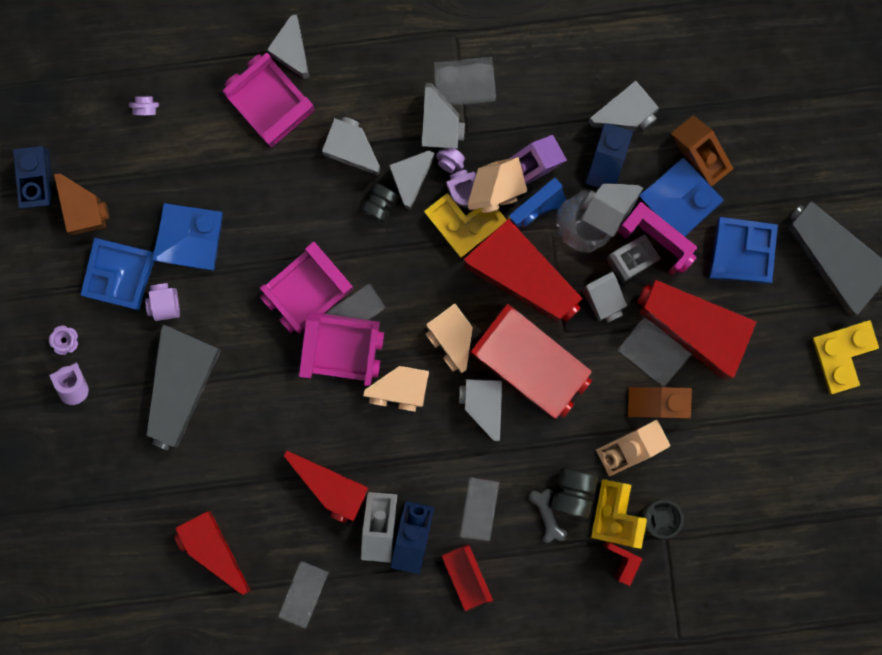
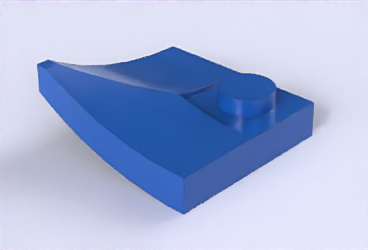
[639,157,724,237]
[508,177,569,229]
[153,203,223,271]
[708,217,778,284]
[81,238,155,310]

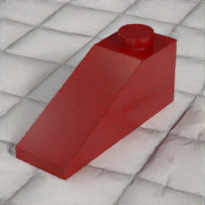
[284,451,369,524]
[174,511,251,595]

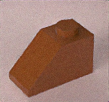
[671,115,733,187]
[54,173,109,235]
[628,387,692,419]

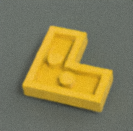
[424,193,506,258]
[812,320,879,395]
[591,479,647,549]

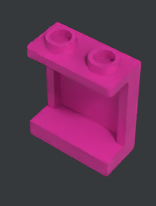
[223,53,315,148]
[617,202,697,276]
[260,242,354,334]
[299,312,384,386]

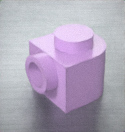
[446,170,476,208]
[145,283,180,321]
[49,363,89,405]

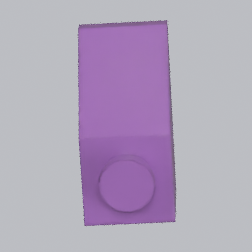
[509,135,567,185]

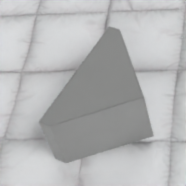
[267,15,309,78]
[389,151,434,210]
[606,234,661,283]

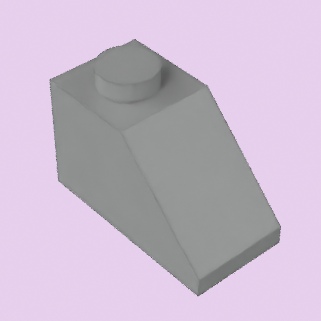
[588,81,659,131]
[422,83,465,148]
[322,117,381,176]
[582,183,643,237]
[582,272,627,323]
[459,380,502,441]
[361,492,397,563]

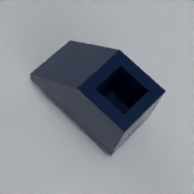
[13,146,52,209]
[391,501,434,574]

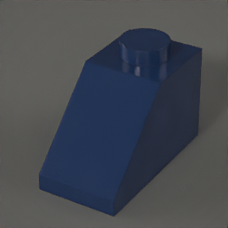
[585,123,633,188]

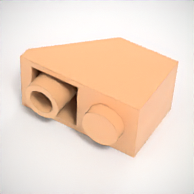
[468,157,528,213]
[425,304,473,374]
[364,366,429,412]
[596,420,671,476]

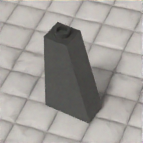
[788,201,882,317]
[147,325,221,450]

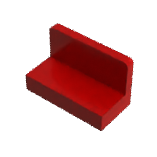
[603,541,643,586]
[441,544,493,611]

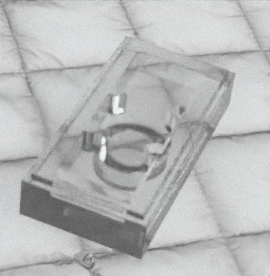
[325,283,386,320]
[460,477,499,541]
[278,561,329,628]

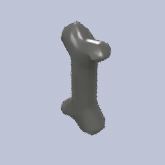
[529,489,567,543]

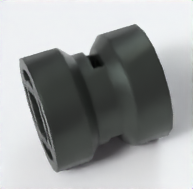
[360,183,399,223]

